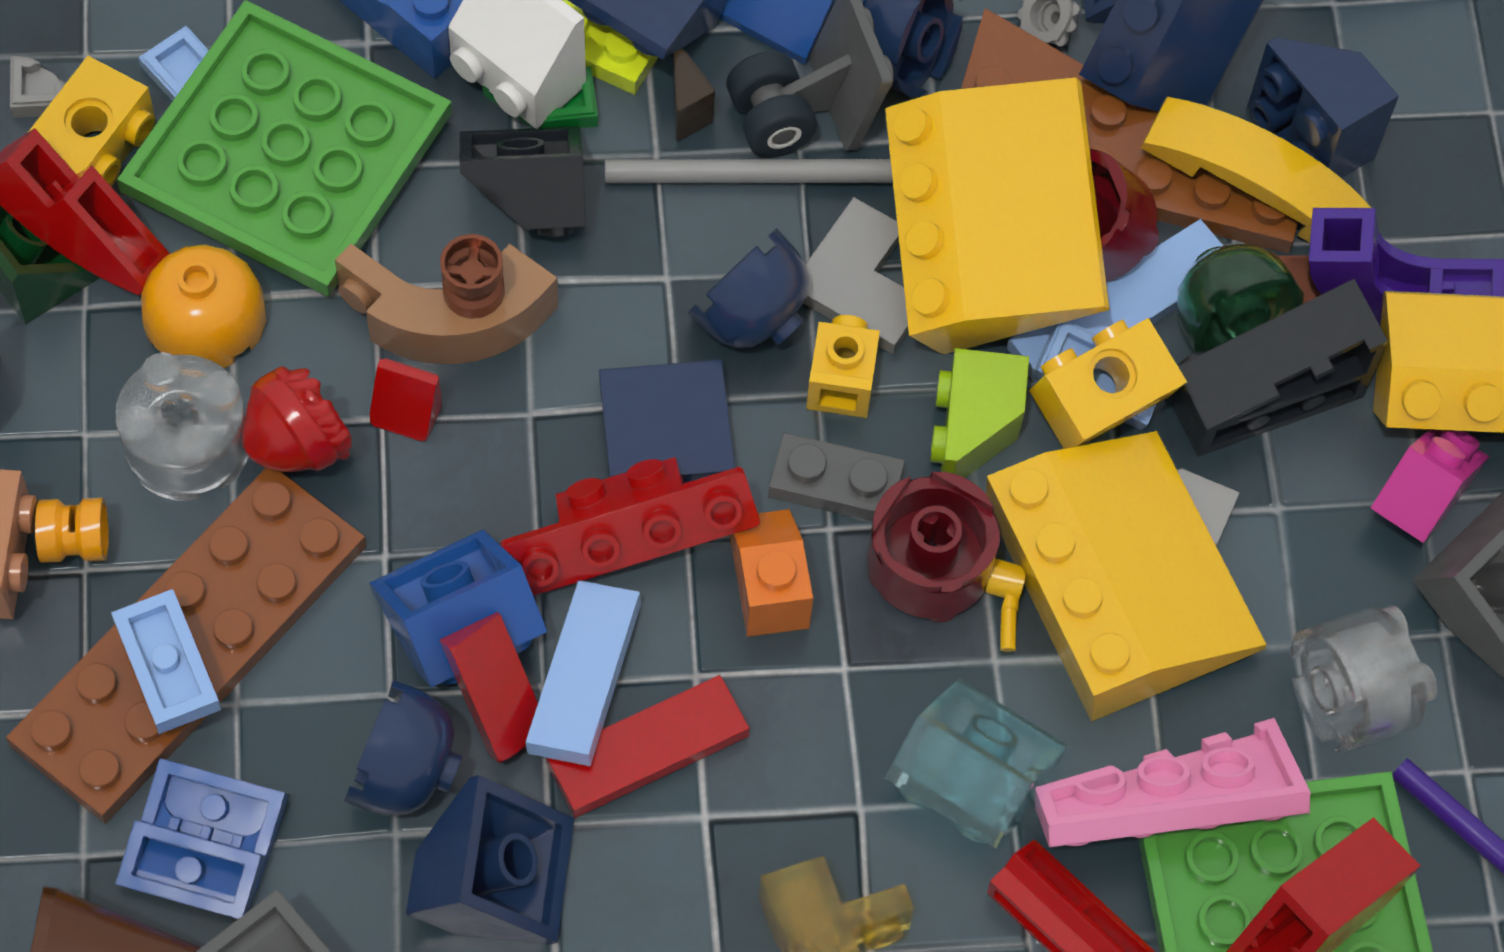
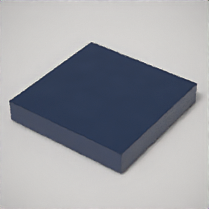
[599,359,735,483]

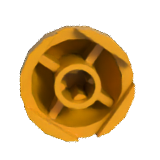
[141,245,267,372]

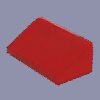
[439,612,538,764]

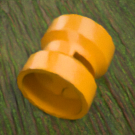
[35,498,109,563]

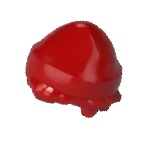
[242,366,352,472]

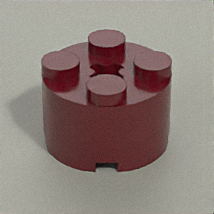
[1090,149,1159,282]
[867,472,1000,622]

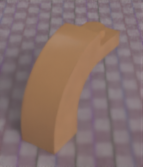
[335,244,558,364]

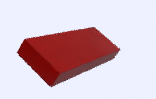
[546,675,750,818]

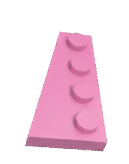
[1035,718,1310,847]

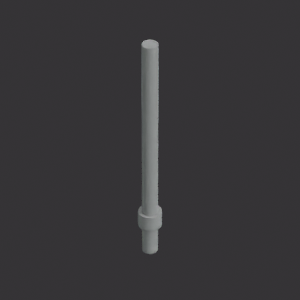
[605,159,894,189]

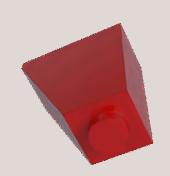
[1226,817,1421,952]

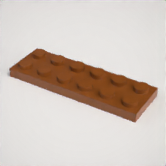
[6,468,367,825]

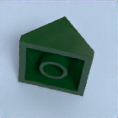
[0,205,100,324]

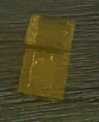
[758,856,914,952]

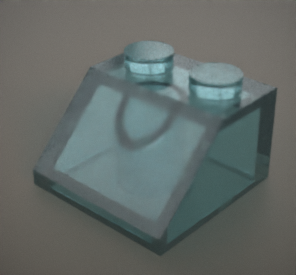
[884,678,1069,848]

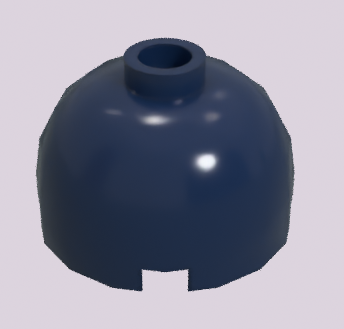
[862,0,963,97]
[687,228,810,348]
[344,680,463,816]

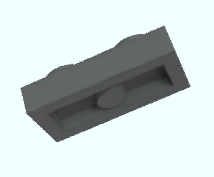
[768,432,905,522]

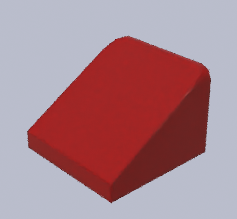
[369,358,442,442]

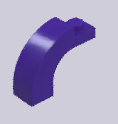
[1309,208,1504,326]

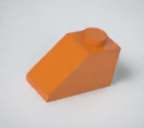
[729,509,813,637]

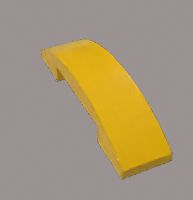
[1140,97,1371,242]

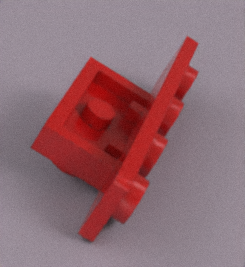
[500,457,760,596]

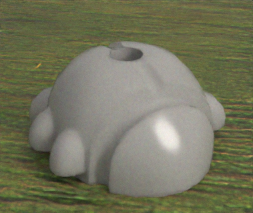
[1017,0,1082,47]

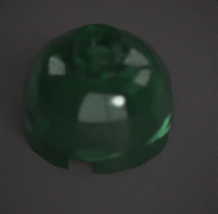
[1177,243,1304,353]

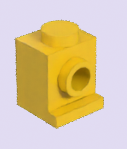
[806,315,880,418]

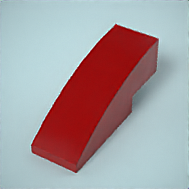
[0,128,170,295]

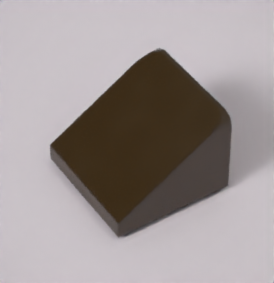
[673,49,715,141]

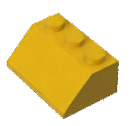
[1373,291,1504,433]

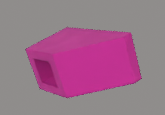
[1370,429,1490,543]

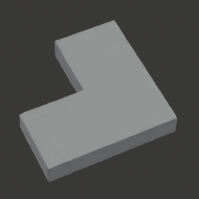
[803,197,909,355]

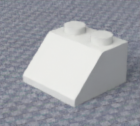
[448,0,586,129]

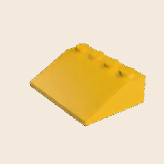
[885,77,1110,355]
[986,431,1267,722]

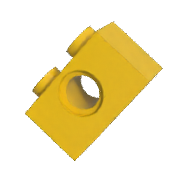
[28,56,156,187]
[1029,318,1187,449]

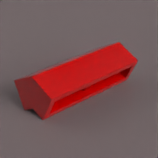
[987,839,1155,952]

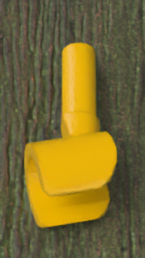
[985,559,1026,652]

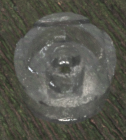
[115,352,248,501]
[1290,606,1437,753]

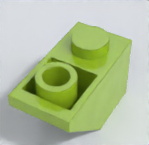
[930,348,1029,478]

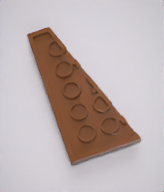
[961,8,1298,254]

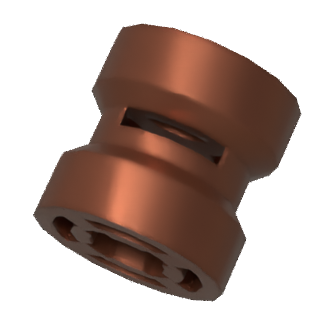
[440,234,505,319]

